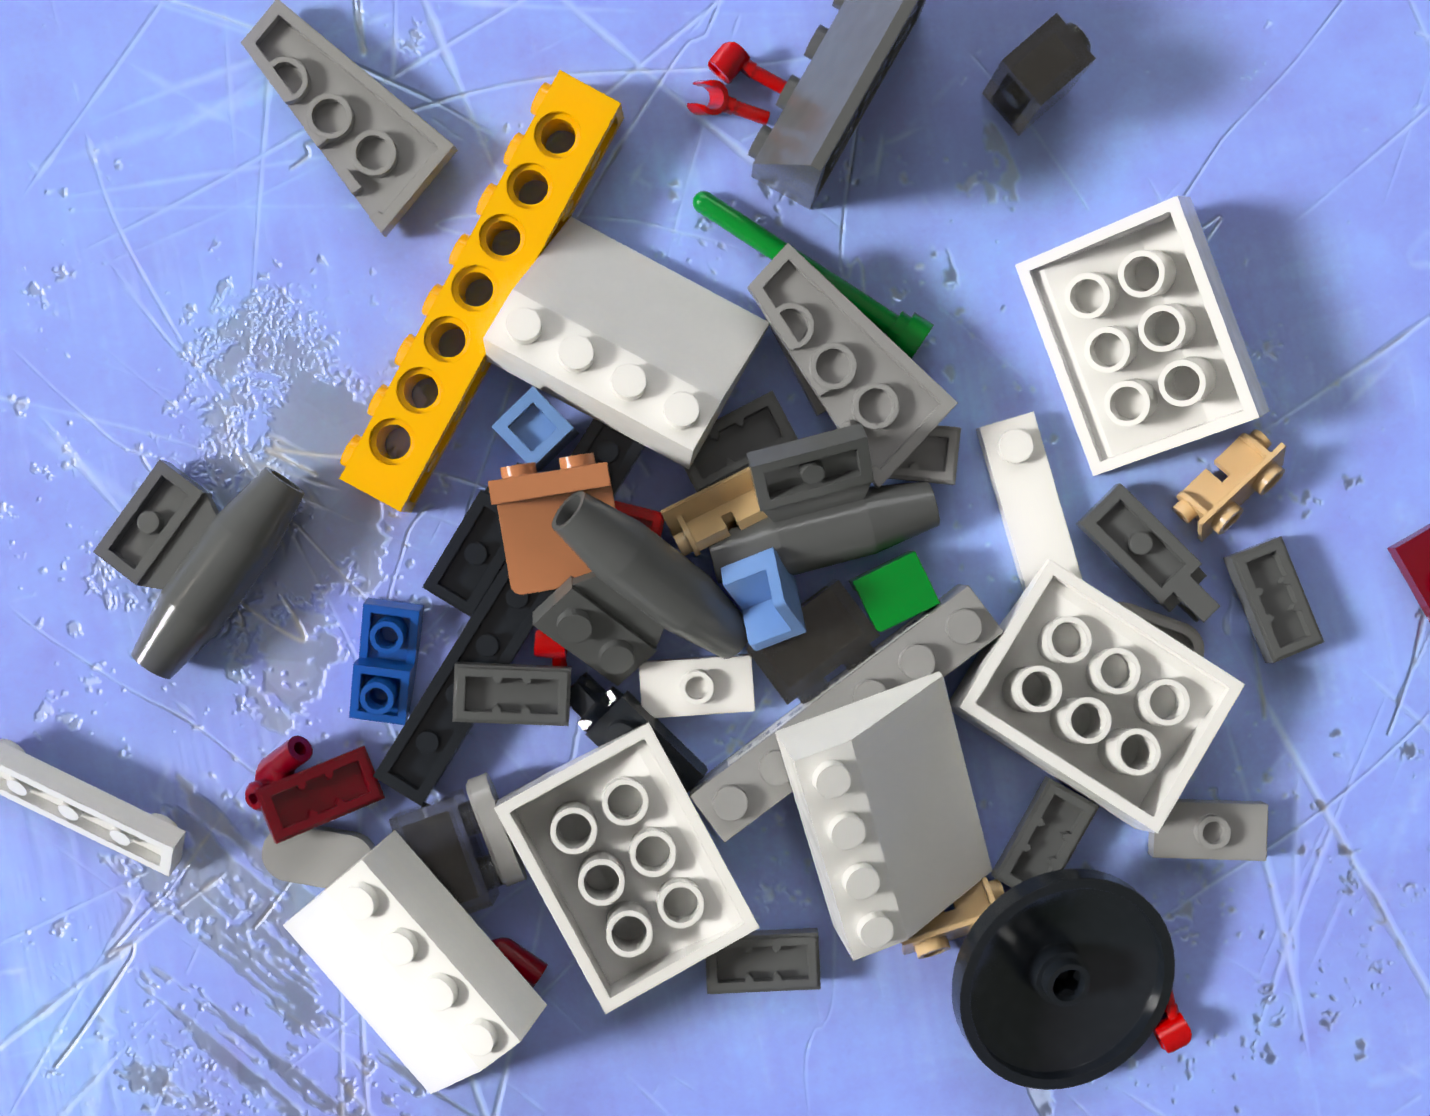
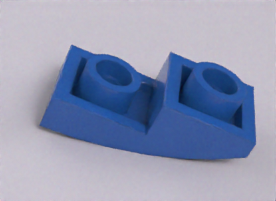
[349,597,424,725]

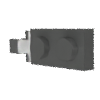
[1076,483,1220,623]

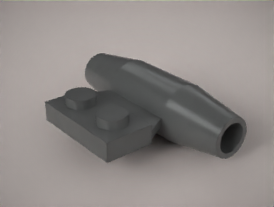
[708,423,940,584]
[93,460,305,679]
[532,491,748,686]

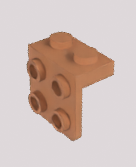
[488,453,616,595]

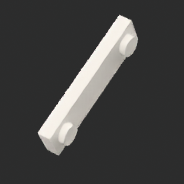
[976,411,1083,592]
[0,739,186,877]

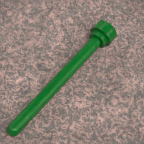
[692,191,934,359]

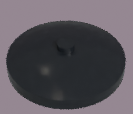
[952,869,1175,1090]

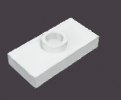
[639,653,755,718]

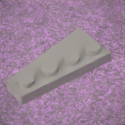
[241,0,458,237]
[747,243,958,488]

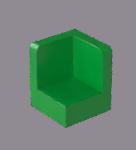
[848,551,940,632]

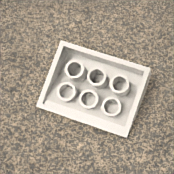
[1015,196,1270,476]
[483,217,770,469]
[949,559,1245,834]
[775,671,993,961]
[494,722,760,1014]
[283,830,547,1094]

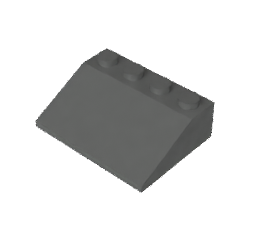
[748,0,926,210]

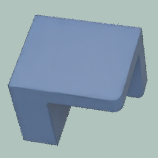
[491,386,579,472]
[720,547,807,651]

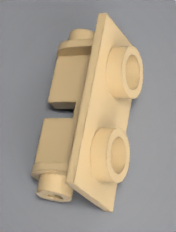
[1172,429,1286,542]
[660,467,768,556]
[901,876,1004,959]

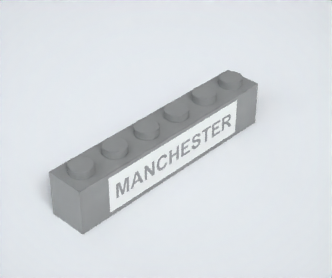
[690,584,1003,843]

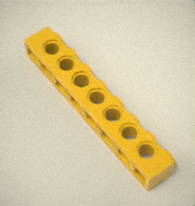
[339,70,624,513]

